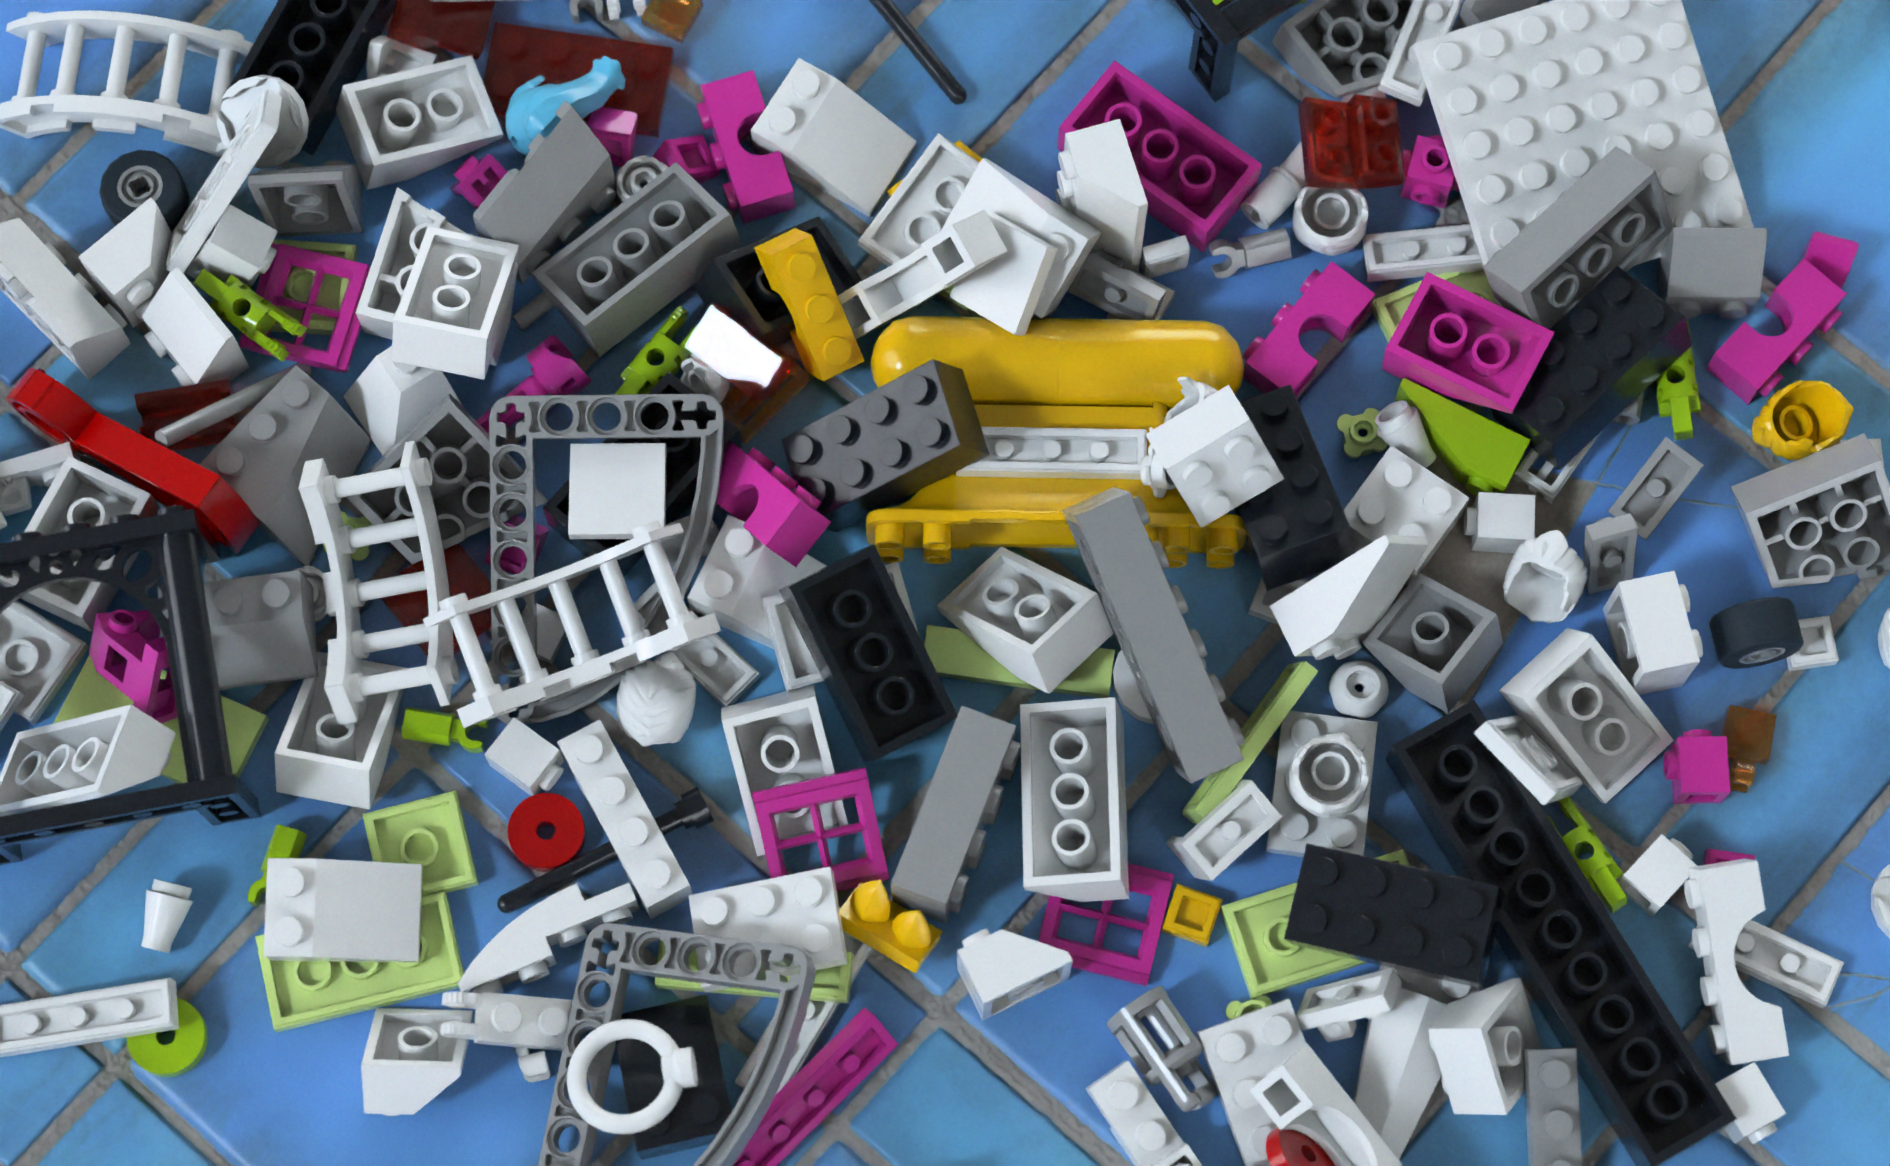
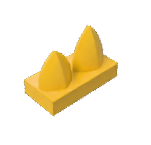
[839,880,943,974]

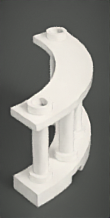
[0,10,253,157]
[298,441,459,725]
[423,520,721,728]

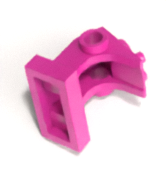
[89,609,178,724]

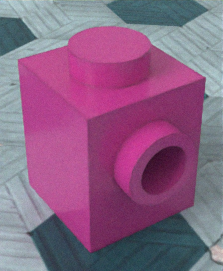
[1663,729,1730,804]

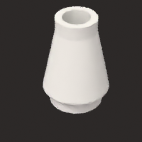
[1375,400,1436,468]
[141,879,194,953]

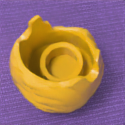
[1752,380,1854,460]

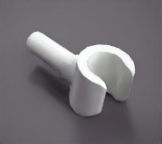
[515,1047,551,1083]

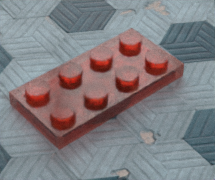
[483,22,674,137]

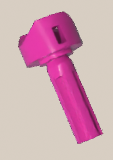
[477,334,591,433]

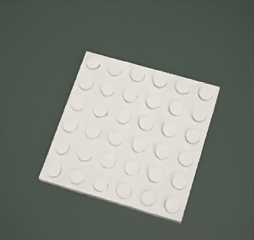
[1413,0,1754,308]

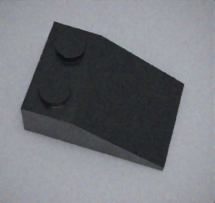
[694,216,863,362]
[616,995,732,1160]

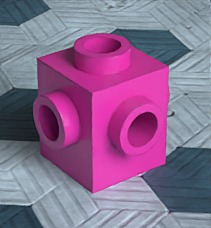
[1397,135,1459,208]

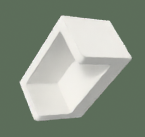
[1166,779,1282,881]

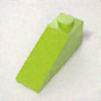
[1394,378,1530,497]

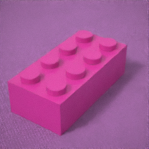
[1057,60,1262,253]

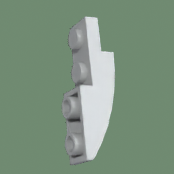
[458,883,640,994]
[1085,1060,1202,1166]

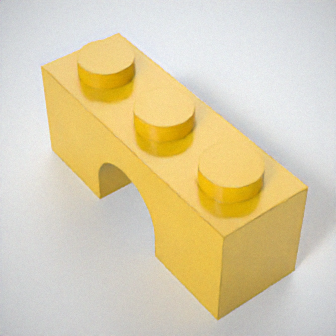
[754,228,864,381]

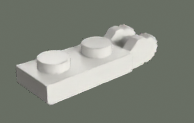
[440,991,573,1051]

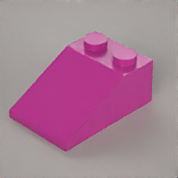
[1382,272,1555,414]

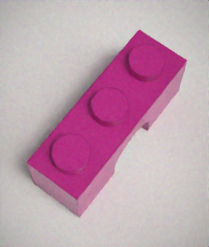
[696,70,795,224]
[1706,258,1847,405]
[1242,261,1376,397]
[717,442,831,567]

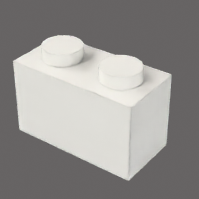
[184,204,278,288]

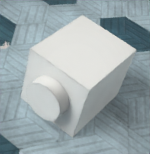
[1464,492,1535,553]
[484,717,564,796]
[1618,834,1697,917]
[1715,1062,1786,1145]

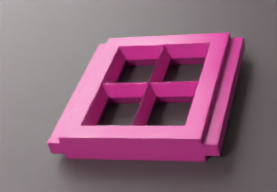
[239,243,371,373]
[752,767,890,892]
[1038,863,1174,987]

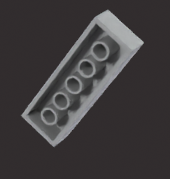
[1062,487,1245,783]

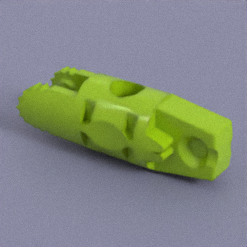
[193,269,307,362]
[614,305,712,395]
[1655,321,1701,441]
[1547,796,1628,913]

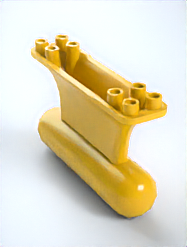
[866,316,1246,569]

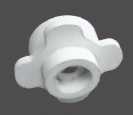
[1140,444,1176,498]

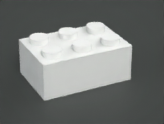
[0,456,160,633]

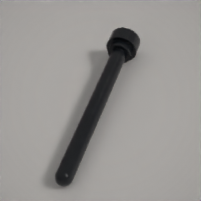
[869,0,967,105]
[497,787,714,913]

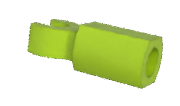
[402,707,489,753]
[248,824,307,907]

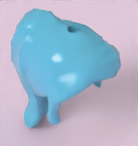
[505,56,625,156]

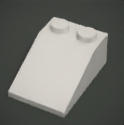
[336,55,503,190]
[751,58,917,217]
[941,158,1102,318]
[392,227,519,380]
[687,515,827,649]
[1270,535,1429,660]
[937,547,1114,694]
[1499,628,1674,804]
[274,651,407,810]
[721,684,849,856]
[263,858,423,962]

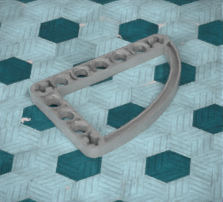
[489,394,724,724]
[538,923,815,1166]

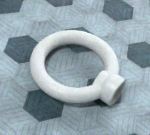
[567,1019,698,1134]

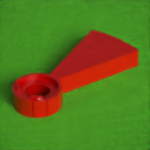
[6,367,260,554]

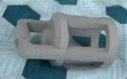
[1106,985,1218,1112]

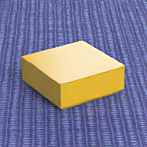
[1161,883,1223,947]

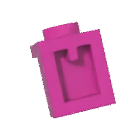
[449,154,508,210]

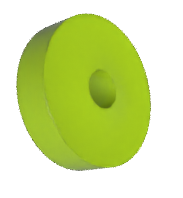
[126,998,208,1077]

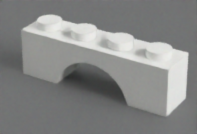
[838,209,1007,340]
[557,719,693,919]
[1684,858,1789,1065]
[1249,1044,1403,1166]

